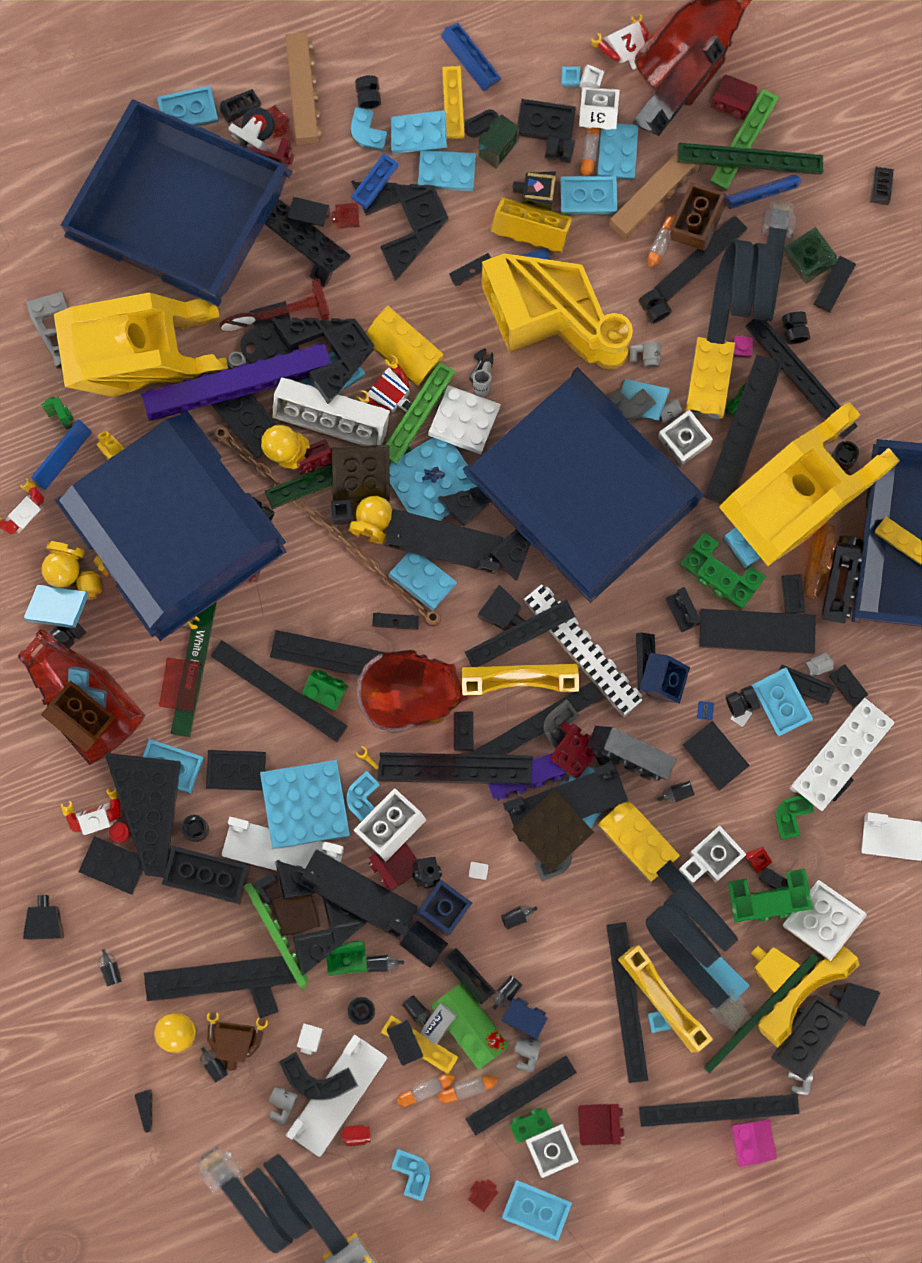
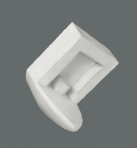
[580,65,604,89]

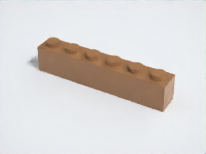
[285,32,322,145]
[609,153,702,240]

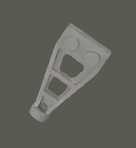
[26,292,67,369]

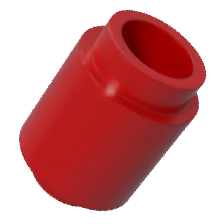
[109,822,131,843]
[341,1125,370,1147]

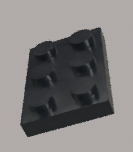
[78,836,144,895]

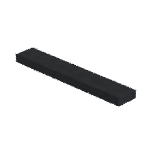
[654,215,748,302]
[465,599,576,667]
[465,1056,577,1136]

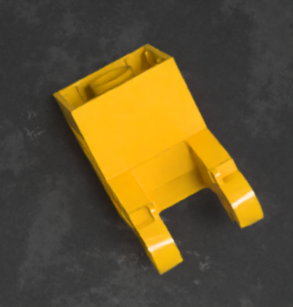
[482,253,633,370]
[54,292,228,398]
[719,402,900,566]

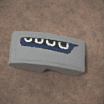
[420,1003,457,1045]

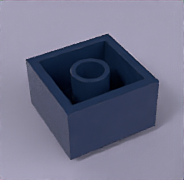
[639,653,690,704]
[415,880,472,936]
[501,998,548,1040]

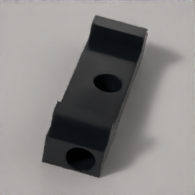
[449,253,491,287]
[372,612,419,630]
[759,867,789,889]

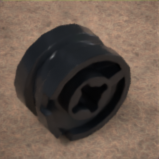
[348,997,375,1025]

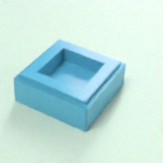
[562,67,580,87]
[647,1011,671,1033]

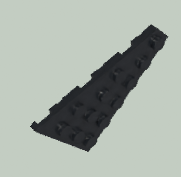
[105,753,181,878]

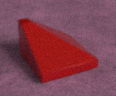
[744,847,772,873]

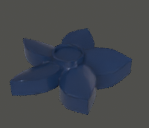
[422,467,445,483]

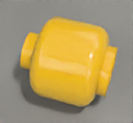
[76,571,102,600]

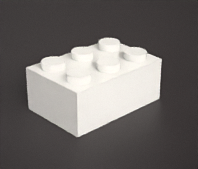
[354,788,426,862]

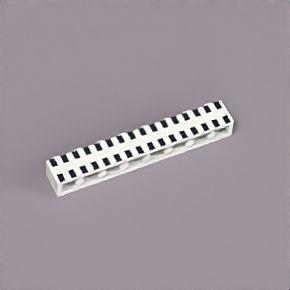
[524,584,642,718]

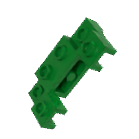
[680,532,766,610]
[728,868,813,923]

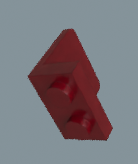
[711,75,757,120]
[248,138,294,168]
[297,439,332,475]
[550,722,596,778]
[368,842,417,891]
[578,1103,624,1146]

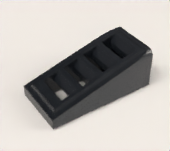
[219,89,262,123]
[870,167,894,205]
[134,1089,152,1133]

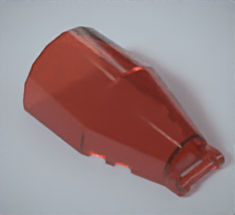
[634,0,752,105]
[18,629,146,765]
[357,650,469,733]

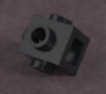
[412,856,442,889]

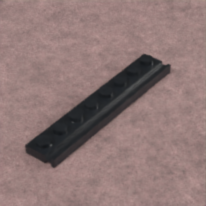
[704,355,783,504]
[270,630,426,688]
[377,752,533,785]
[144,954,301,1002]

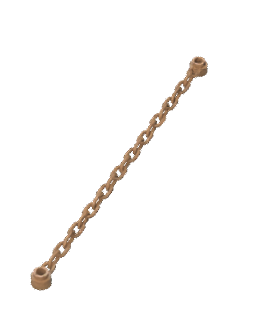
[214,426,441,626]

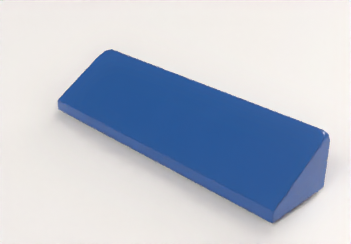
[441,23,502,91]
[726,175,801,209]
[32,419,92,490]

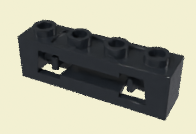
[821,542,863,623]

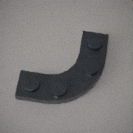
[279,1052,358,1101]

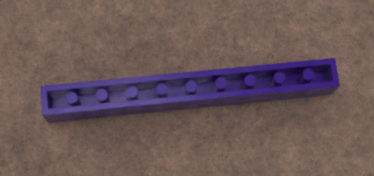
[141,344,331,421]

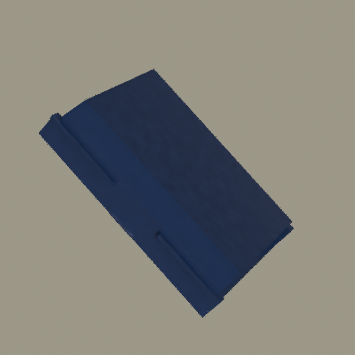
[60,99,293,307]
[463,367,705,603]
[55,411,287,641]
[851,439,922,627]

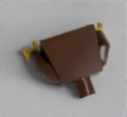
[207,1012,268,1071]

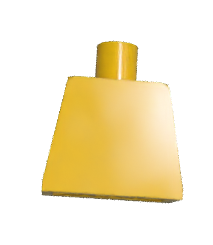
[750,945,800,993]

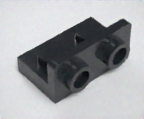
[666,587,701,632]

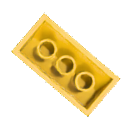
[491,197,573,252]
[366,306,444,387]

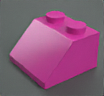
[730,1119,777,1166]

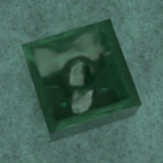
[478,114,519,169]
[784,227,837,284]

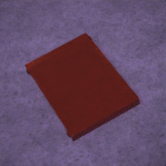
[159,657,201,711]

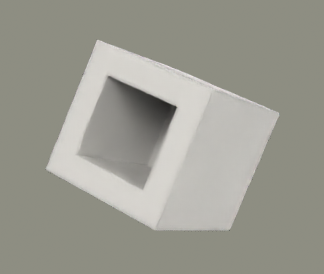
[678,856,707,884]
[297,1024,324,1055]

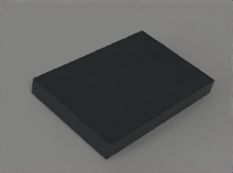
[516,99,576,140]
[682,721,750,791]
[206,750,266,791]

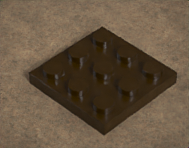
[331,445,390,503]
[512,789,595,872]

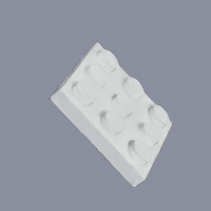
[428,385,501,454]
[783,880,867,961]

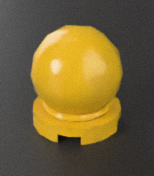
[261,425,310,469]
[349,496,392,544]
[41,541,85,588]
[154,1013,196,1053]

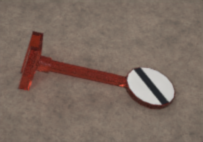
[219,279,330,331]

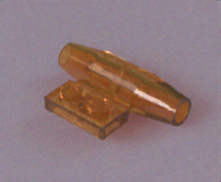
[803,523,837,600]

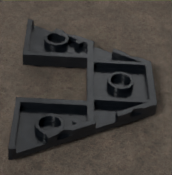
[351,180,449,281]
[271,317,374,404]
[438,487,530,581]
[275,860,368,976]

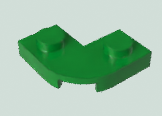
[775,795,814,840]

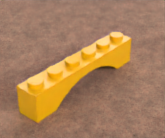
[462,664,579,695]
[618,945,713,1053]
[758,946,860,1048]

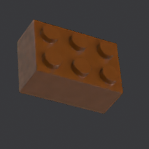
[669,182,727,251]
[41,680,115,752]

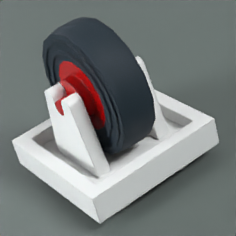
[228,108,275,152]

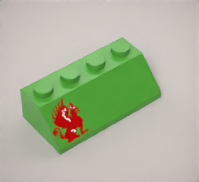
[431,983,510,1070]

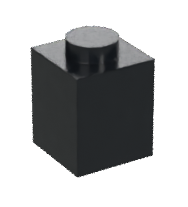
[331,500,352,525]

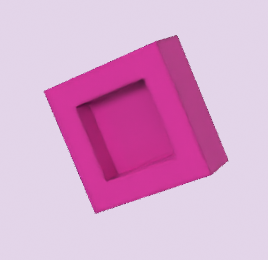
[733,336,753,358]

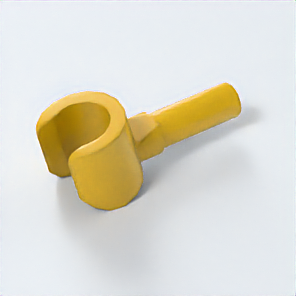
[356,746,378,770]

